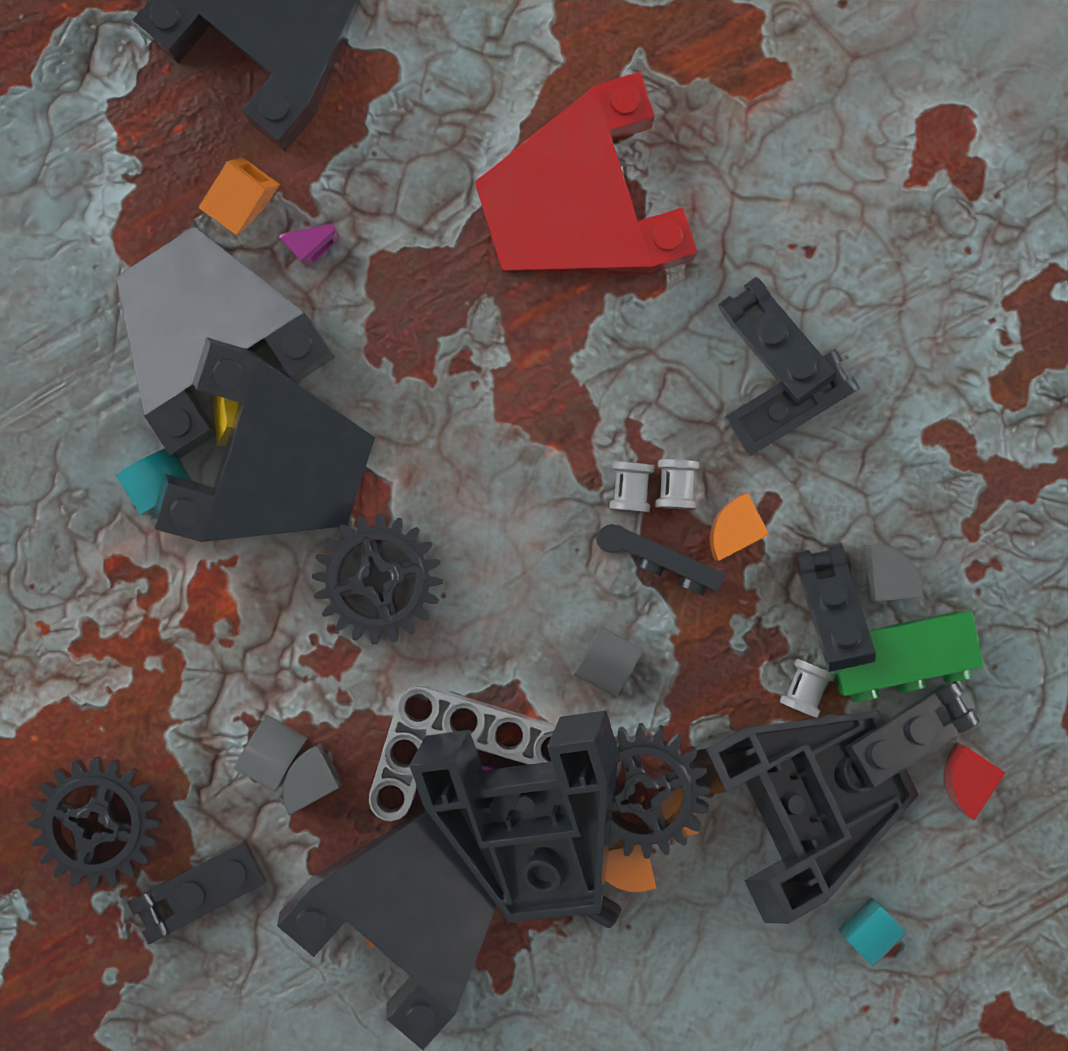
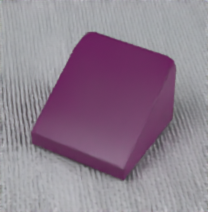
[278,224,340,268]

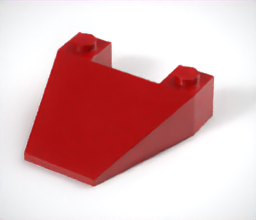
[475,71,697,274]

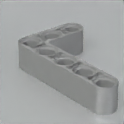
[369,684,621,821]

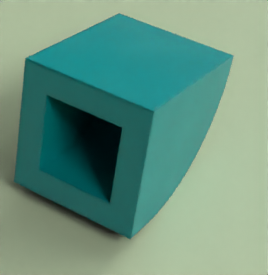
[116,449,193,516]
[838,898,907,966]

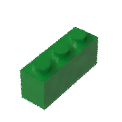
[833,610,984,702]

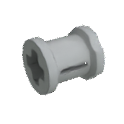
[655,459,699,510]
[609,462,655,512]
[780,659,836,718]

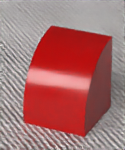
[944,742,1006,821]

